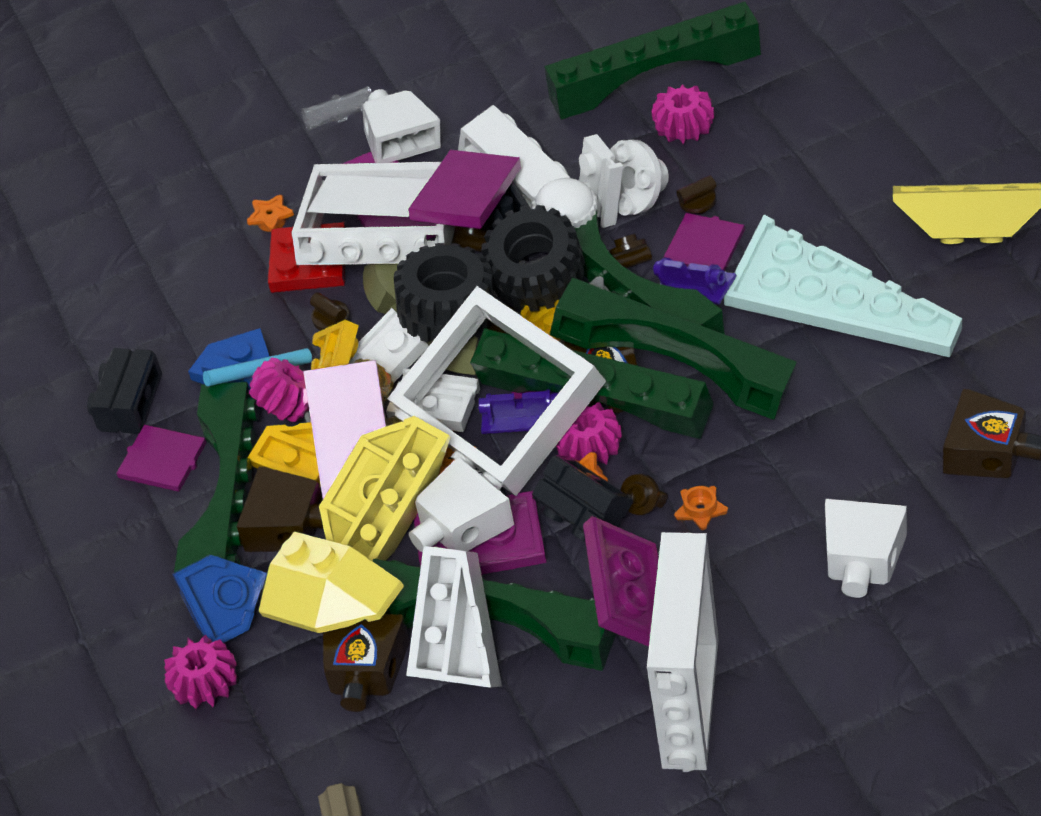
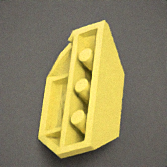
[893,182,1041,244]
[319,416,451,561]
[259,532,404,633]

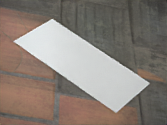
[307,174,429,217]

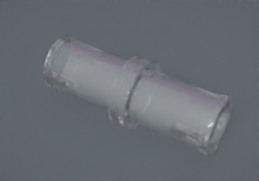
[301,86,372,131]

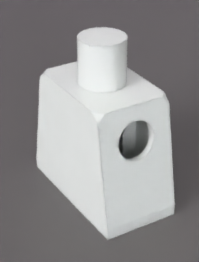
[362,89,441,163]
[409,457,514,552]
[825,499,907,598]

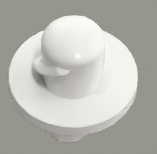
[610,140,669,216]

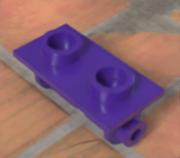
[653,257,737,305]
[479,389,558,434]

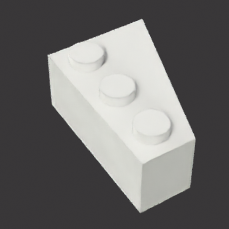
[458,105,570,209]
[406,546,502,688]

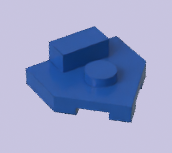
[188,328,270,389]
[172,555,267,643]

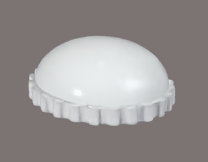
[532,178,598,228]

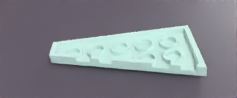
[724,215,962,357]

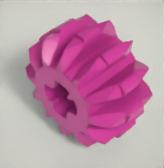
[652,84,714,144]
[249,357,309,422]
[556,402,622,465]
[164,635,237,709]

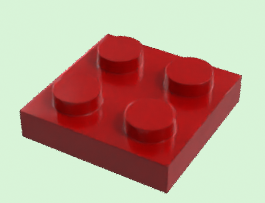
[268,222,346,293]

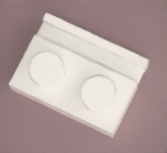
[579,134,623,228]
[349,308,429,395]
[386,368,480,432]

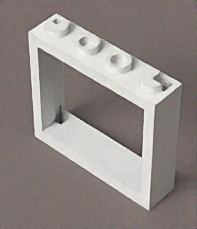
[292,162,455,265]
[387,286,606,496]
[647,532,719,772]

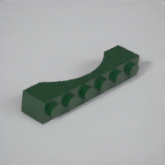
[544,2,761,120]
[575,211,725,334]
[550,277,797,420]
[470,329,714,439]
[174,382,260,573]
[372,559,616,671]

